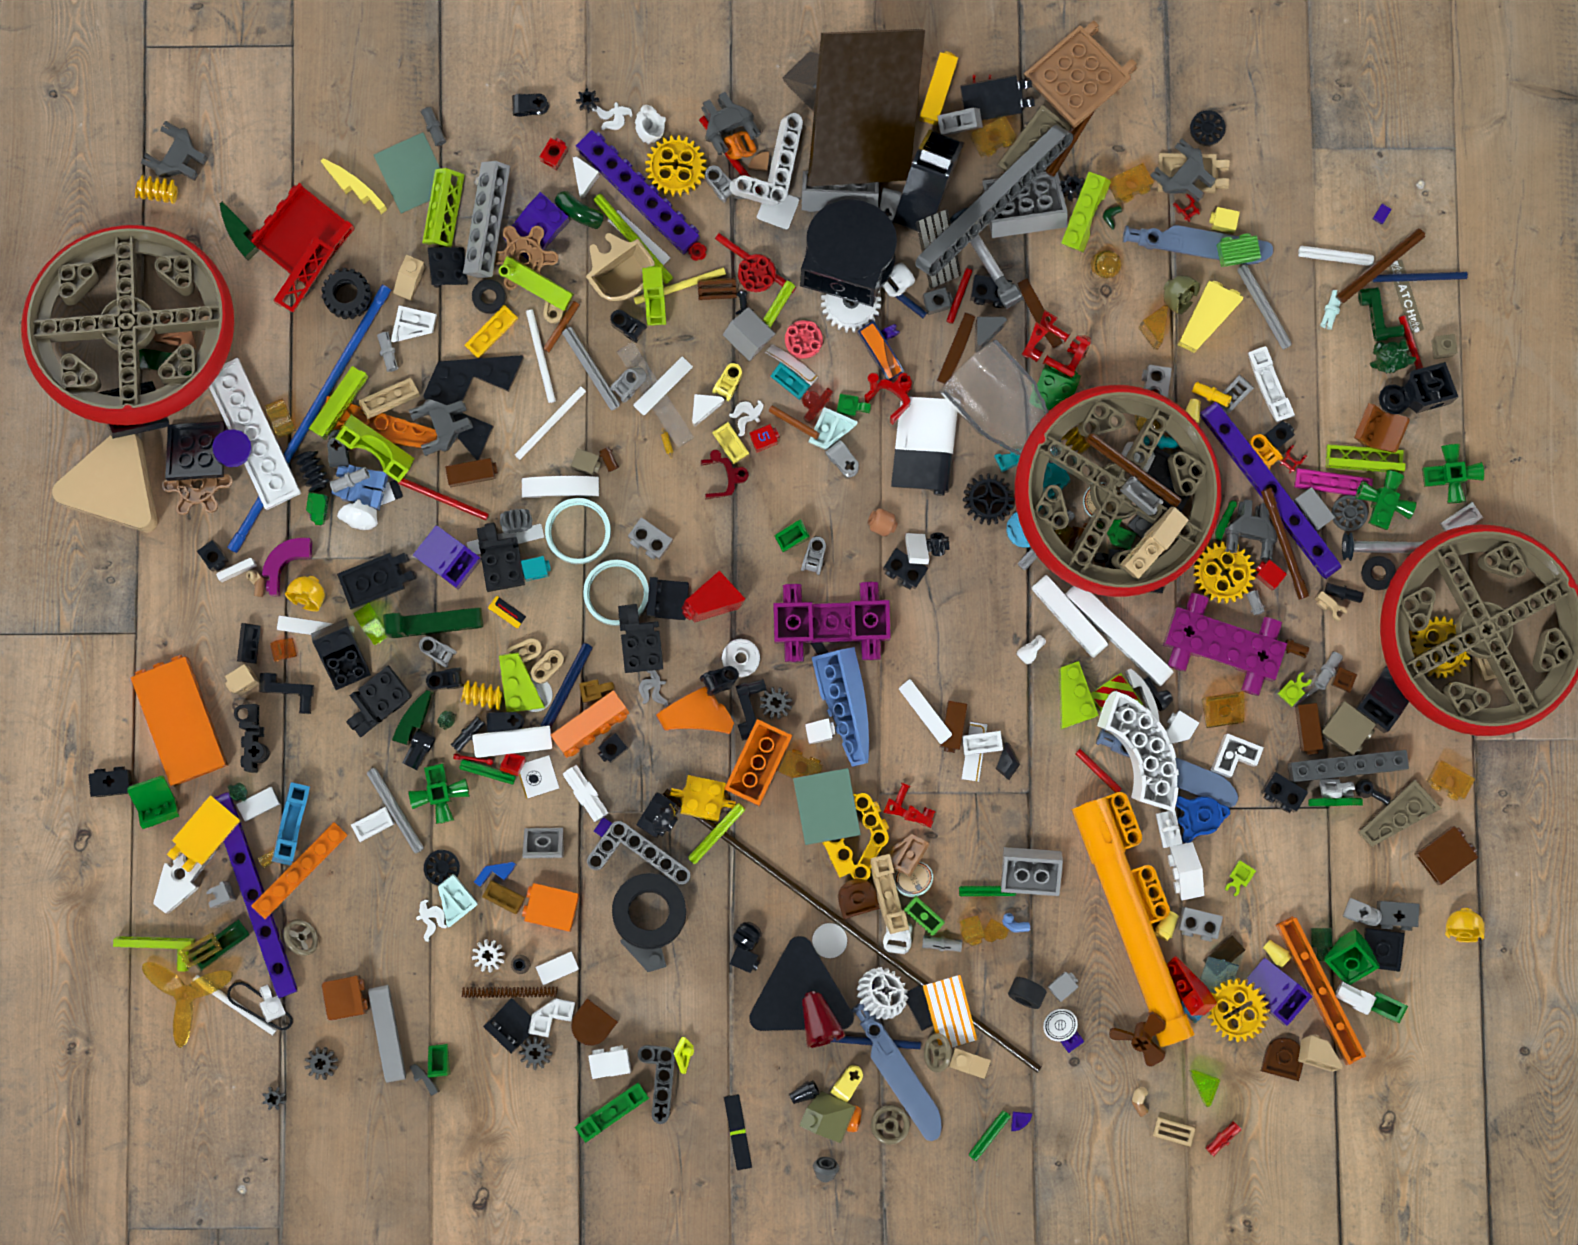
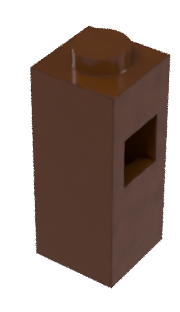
[445,458,498,488]
[940,700,967,753]
[1295,703,1323,755]

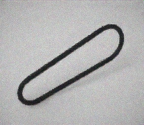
[227,982,293,1031]

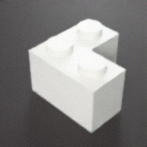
[1211,733,1263,778]
[1168,842,1204,901]
[588,1045,632,1079]

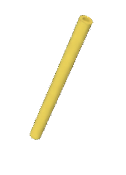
[634,267,726,305]

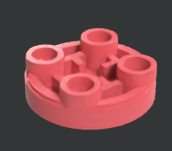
[785,320,823,359]

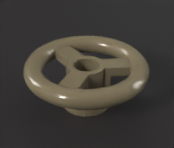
[284,919,318,956]
[924,1033,952,1072]
[871,1105,910,1145]

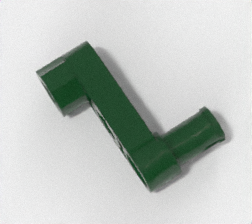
[1358,287,1404,341]

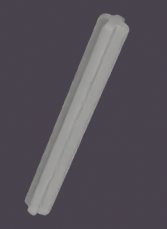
[1237,264,1292,350]
[562,327,620,410]
[367,768,424,853]

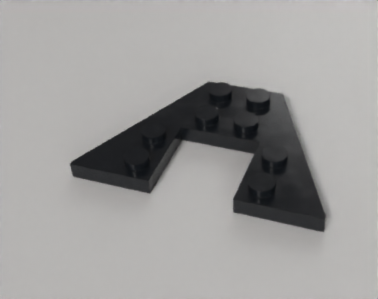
[423,355,524,460]

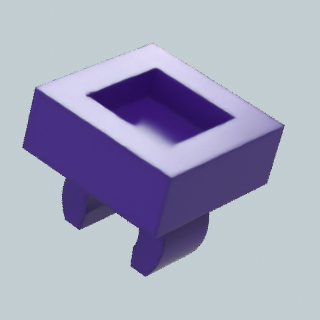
[1060,1031,1084,1053]

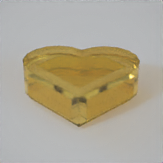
[1053,525,1074,545]
[983,918,1008,942]

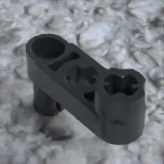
[259,673,314,714]
[735,679,767,741]

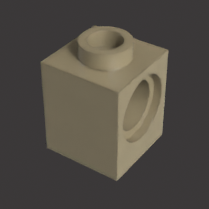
[1431,334,1458,359]
[571,448,602,476]

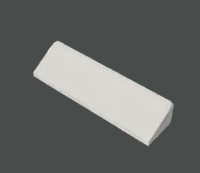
[472,726,552,758]

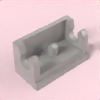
[1120,475,1164,515]
[1293,487,1335,531]
[206,881,237,908]

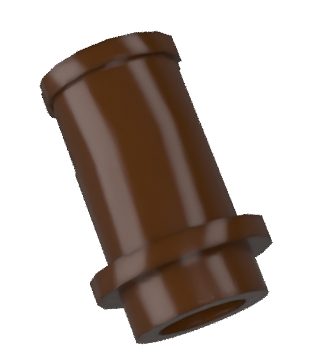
[599,447,619,473]
[1285,639,1309,658]

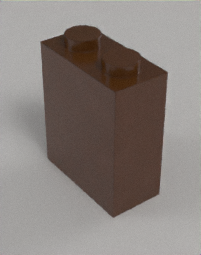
[1414,826,1478,885]

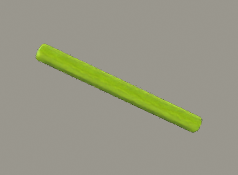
[594,194,673,284]

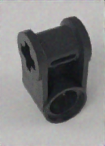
[512,93,549,117]
[611,310,647,343]
[699,666,739,696]
[426,667,464,691]
[486,712,525,733]

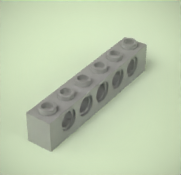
[463,161,510,278]

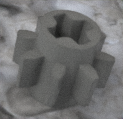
[262,1087,286,1110]

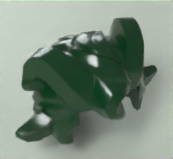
[1370,339,1416,374]

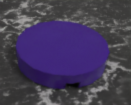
[212,429,252,467]

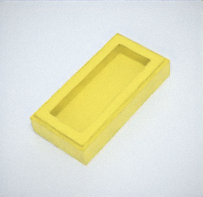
[712,422,749,465]

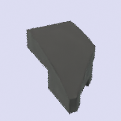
[410,1064,440,1096]

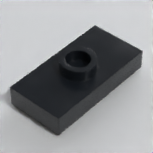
[237,623,261,664]

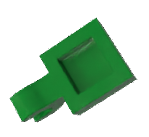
[837,394,871,417]

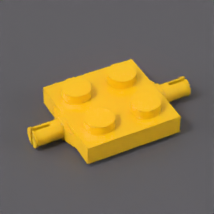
[670,775,736,822]

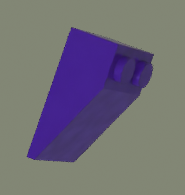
[503,192,570,261]

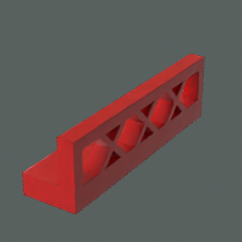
[273,237,335,313]

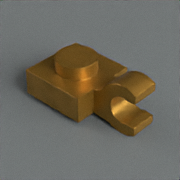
[579,679,615,703]

